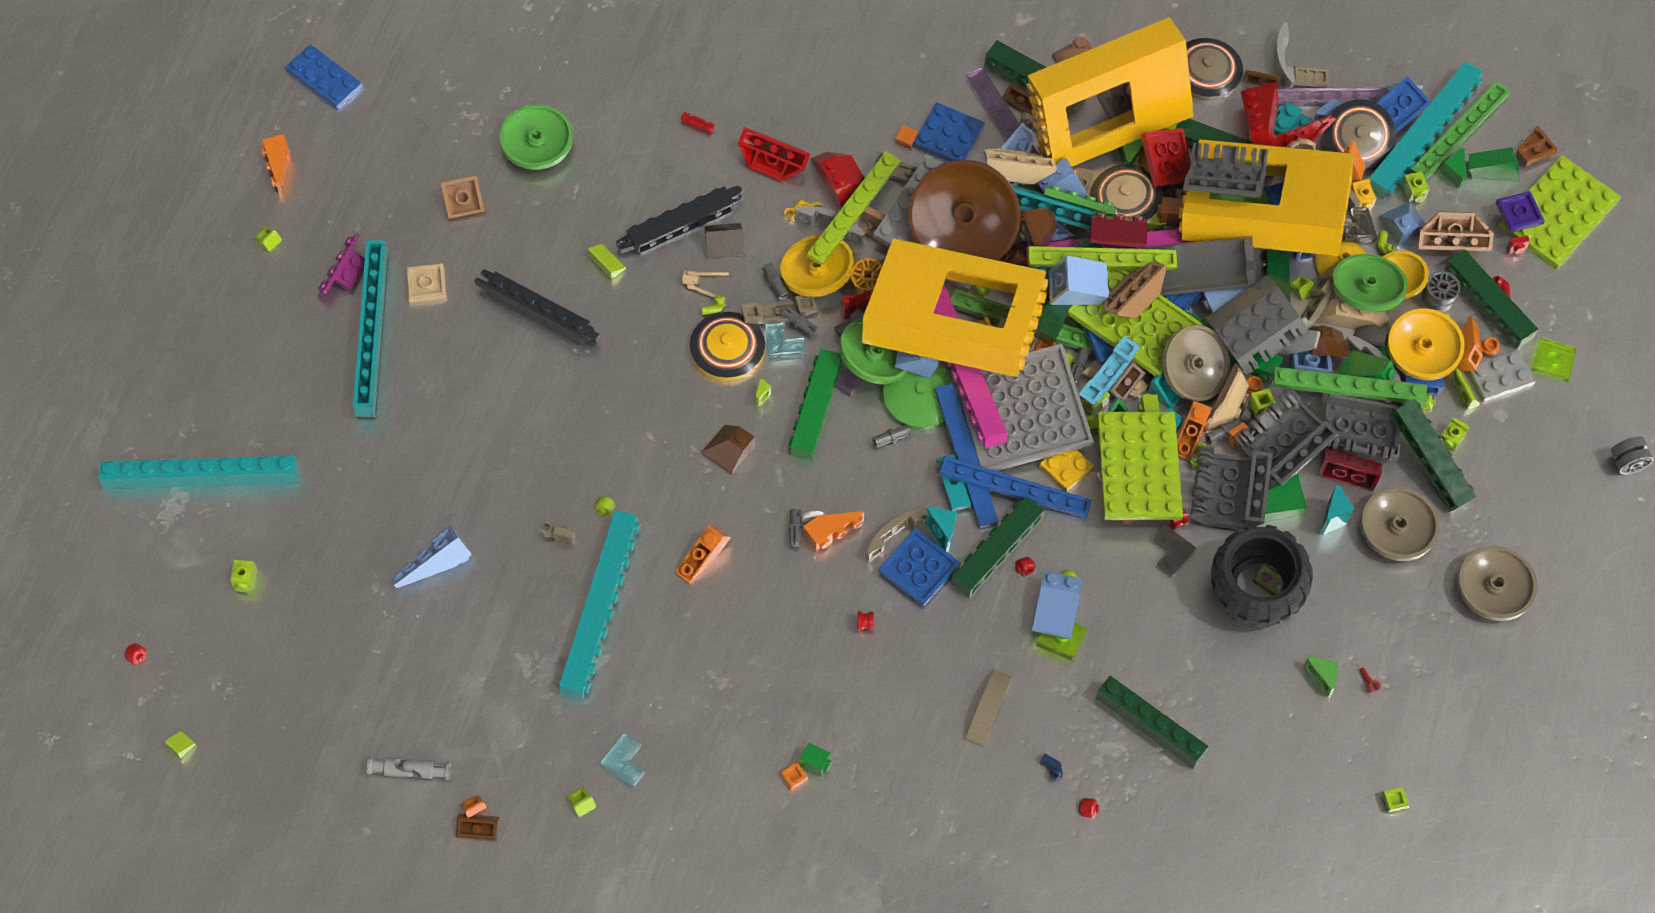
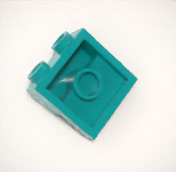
[1274,102,1315,136]

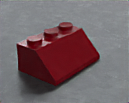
[1089,212,1148,248]
[1317,448,1382,492]

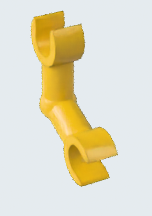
[784,200,822,221]

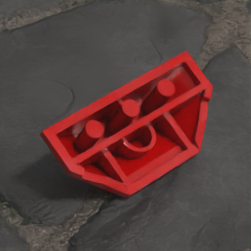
[738,127,810,181]
[811,152,865,210]

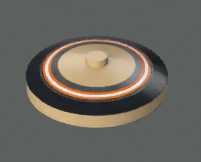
[1090,164,1163,223]

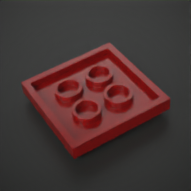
[1141,128,1191,188]

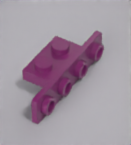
[318,233,365,298]

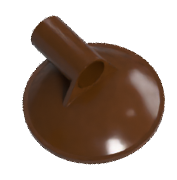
[909,160,1024,261]

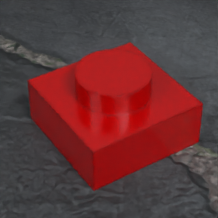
[1506,235,1530,254]

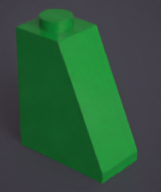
[1466,147,1520,182]
[1336,350,1396,380]
[1265,474,1307,522]

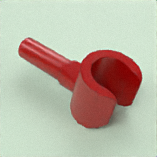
[1360,667,1381,693]

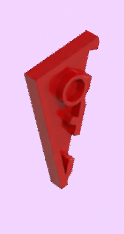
[1272,115,1336,147]
[840,292,872,320]

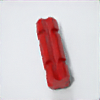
[681,112,715,133]

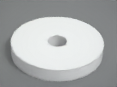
[801,511,824,524]

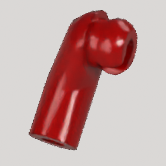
[1493,276,1511,299]

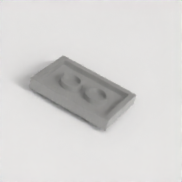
[1467,350,1536,402]

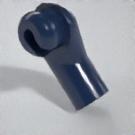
[1040,753,1063,780]

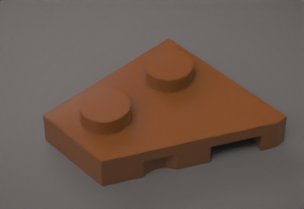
[1516,126,1558,166]

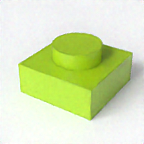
[1382,787,1409,812]

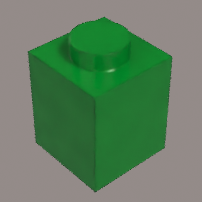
[799,743,832,776]

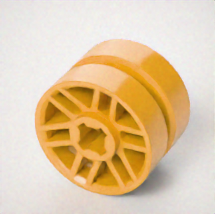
[851,258,882,294]

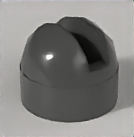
[1238,406,1254,423]

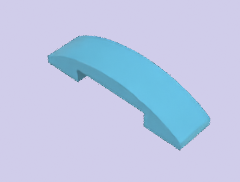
[1079,336,1140,406]

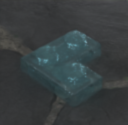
[765,323,806,361]
[600,733,645,789]

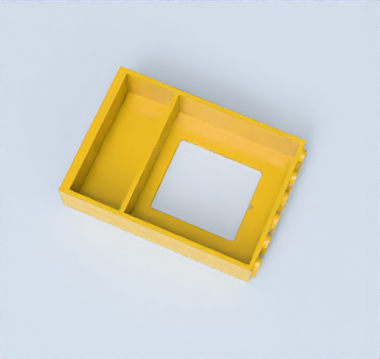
[1027,17,1194,167]
[1179,139,1354,256]
[862,238,1048,377]

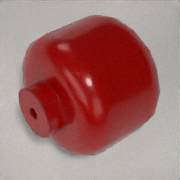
[1015,557,1036,577]
[124,643,147,665]
[1079,798,1100,818]

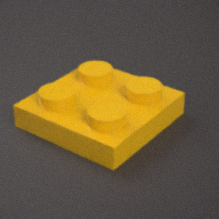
[1039,450,1094,492]

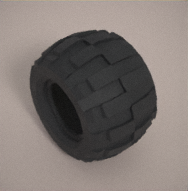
[1211,524,1313,627]

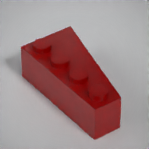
[1240,82,1279,146]

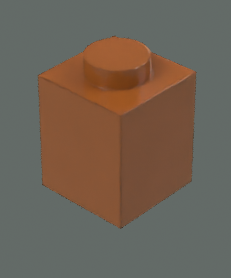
[1157,197,1184,224]

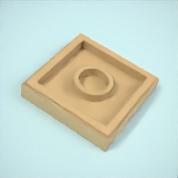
[406,263,447,303]

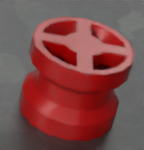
[1167,507,1189,530]
[857,611,874,631]

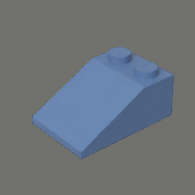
[1038,158,1089,227]
[1289,350,1332,374]
[1032,571,1083,639]

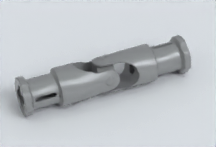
[367,756,451,780]

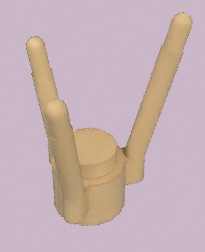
[683,269,729,299]

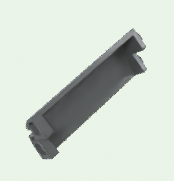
[1140,236,1256,296]

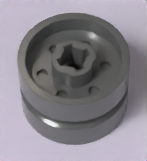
[1421,271,1460,312]
[1611,436,1654,474]

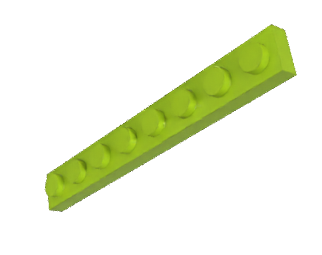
[806,151,901,266]
[1028,246,1177,270]

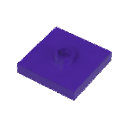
[1495,191,1545,233]

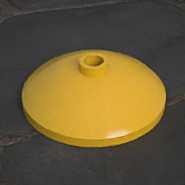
[1314,239,1367,278]
[1382,251,1429,299]

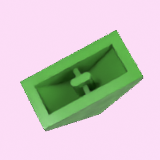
[1304,656,1338,697]

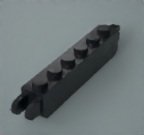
[616,185,743,255]
[474,269,600,345]

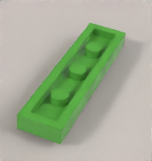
[1044,185,1117,215]

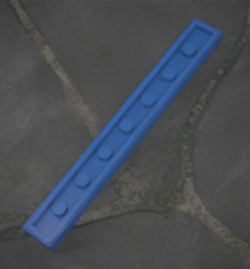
[935,384,999,529]
[939,456,1092,519]

